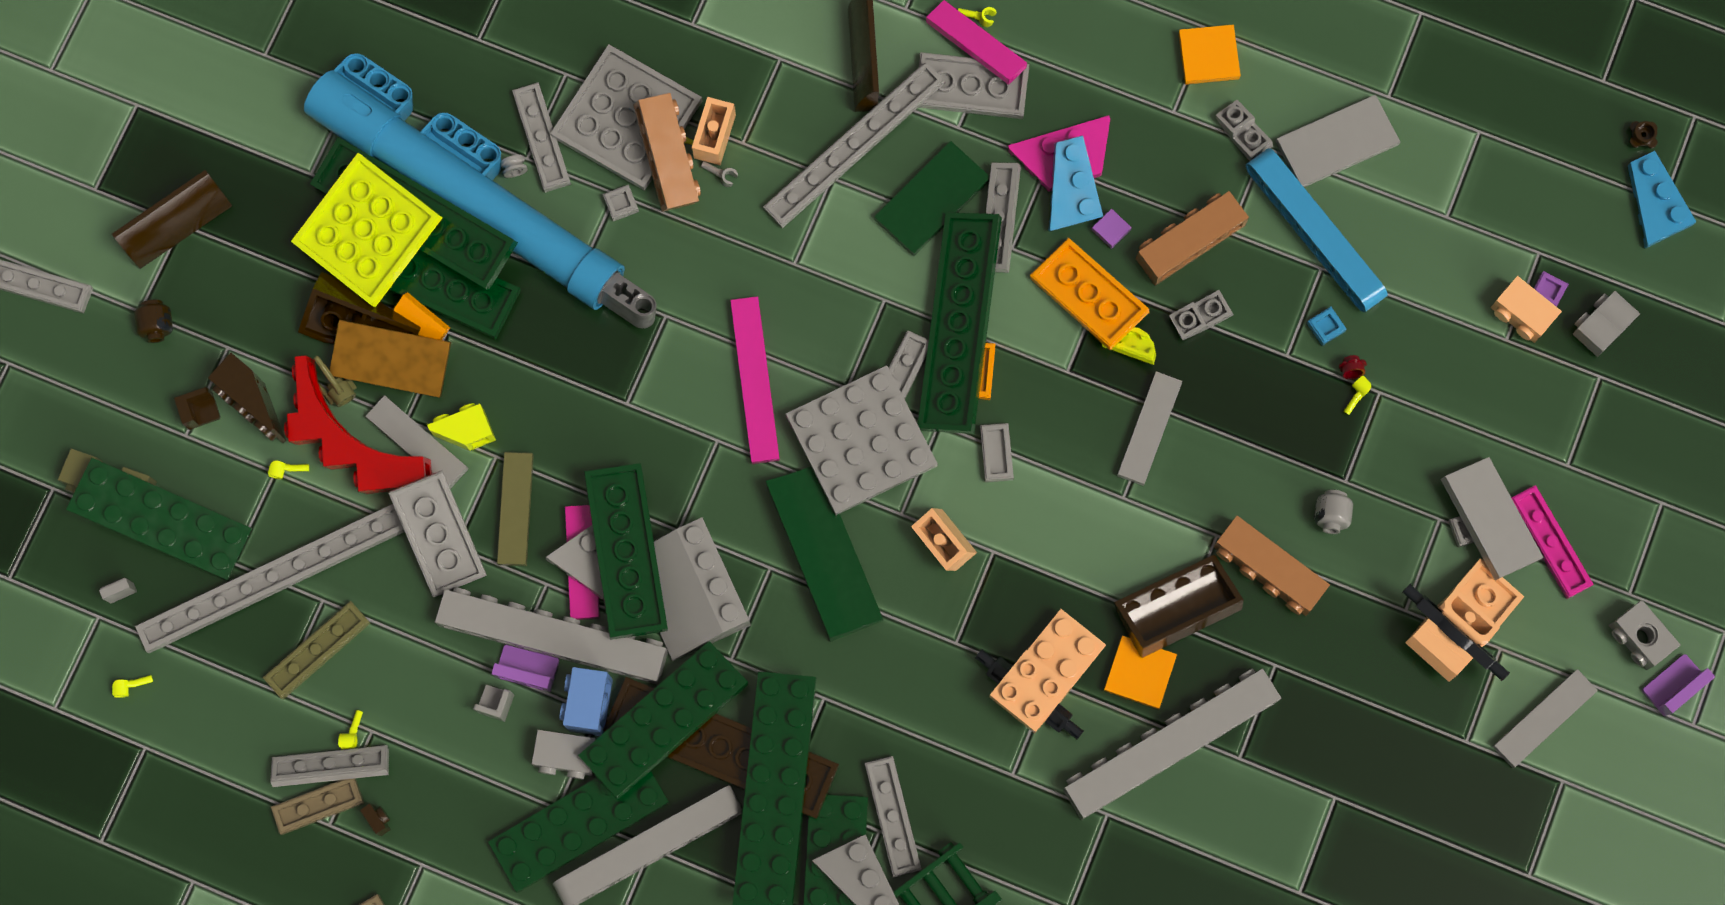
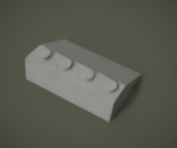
[654,517,751,661]

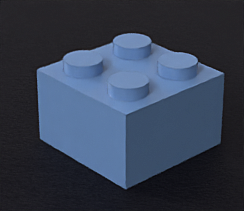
[559,667,613,736]

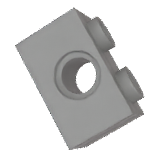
[1608,600,1680,670]

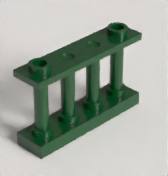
[893,842,1002,905]

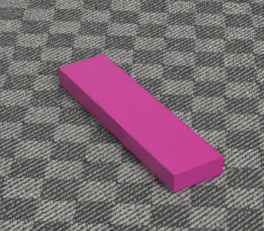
[926,0,1027,85]
[1512,485,1594,599]
[565,505,600,620]

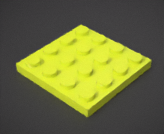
[291,153,443,307]

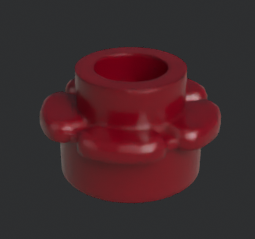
[1339,355,1367,380]

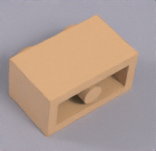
[692,97,736,166]
[1491,276,1562,343]
[911,508,977,571]

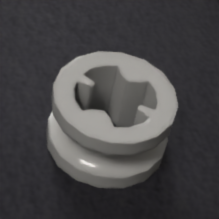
[500,155,528,178]

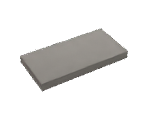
[918,52,1029,119]
[1276,95,1400,187]
[1441,457,1544,580]
[388,470,487,597]

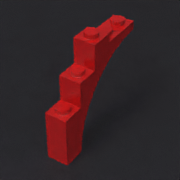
[284,356,432,494]

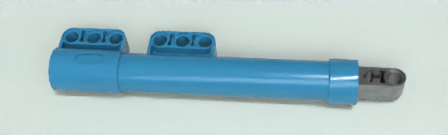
[304,53,656,328]

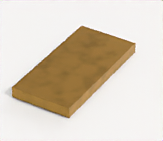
[330,320,451,398]

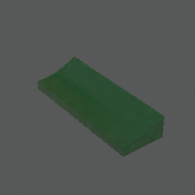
[766,467,883,642]

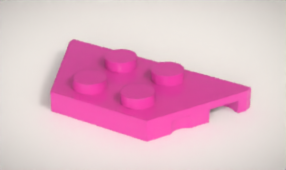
[1008,116,1110,192]

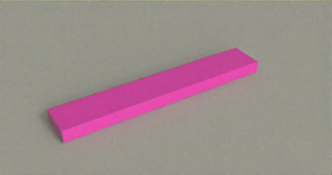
[730,296,780,464]

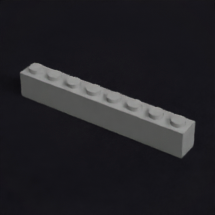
[435,587,668,685]
[1063,668,1281,820]

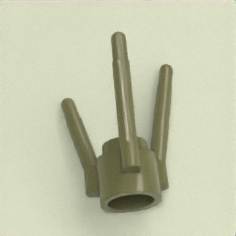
[314,356,357,407]

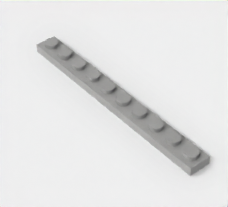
[135,504,405,653]

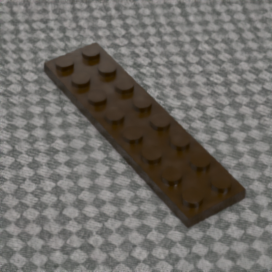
[603,677,839,819]

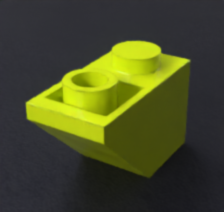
[427,403,496,451]

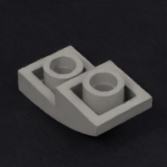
[1216,100,1273,161]
[1169,290,1233,340]

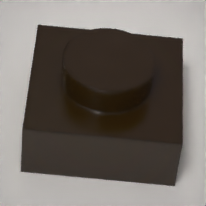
[360,804,391,836]

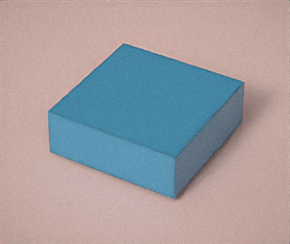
[1307,307,1347,346]

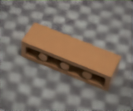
[633,93,701,212]
[1136,191,1249,286]
[1213,516,1330,616]

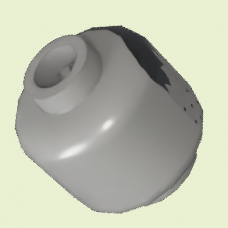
[1314,490,1353,534]

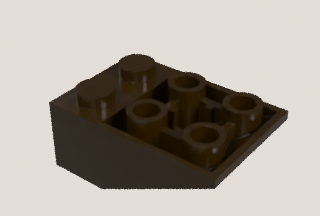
[208,353,286,444]

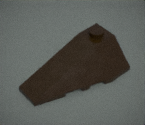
[298,272,421,344]

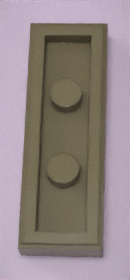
[271,778,364,835]

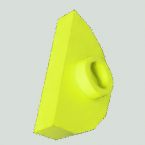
[1102,327,1156,365]

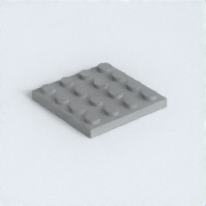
[550,45,703,191]
[786,365,938,515]

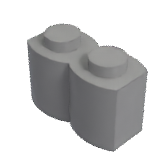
[1573,291,1640,357]

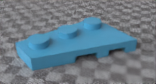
[1048,136,1103,231]
[1628,151,1696,248]

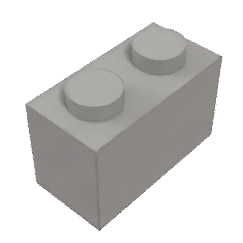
[532,730,596,780]

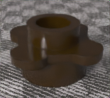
[1629,121,1658,149]

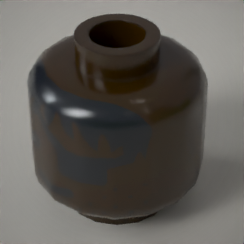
[134,300,173,343]

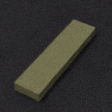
[497,452,534,566]
[263,601,370,700]

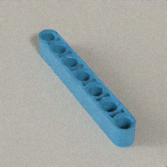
[1245,148,1388,313]

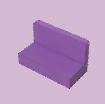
[492,645,559,692]
[1642,654,1715,717]

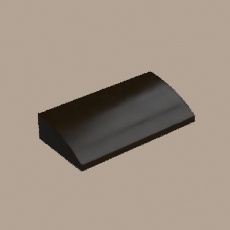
[848,0,879,112]
[112,170,232,269]
[1114,554,1244,658]

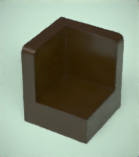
[174,387,221,430]

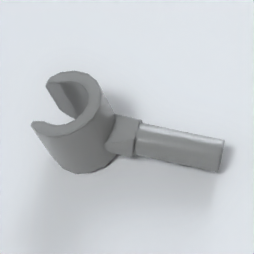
[701,161,738,187]

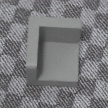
[473,685,514,722]

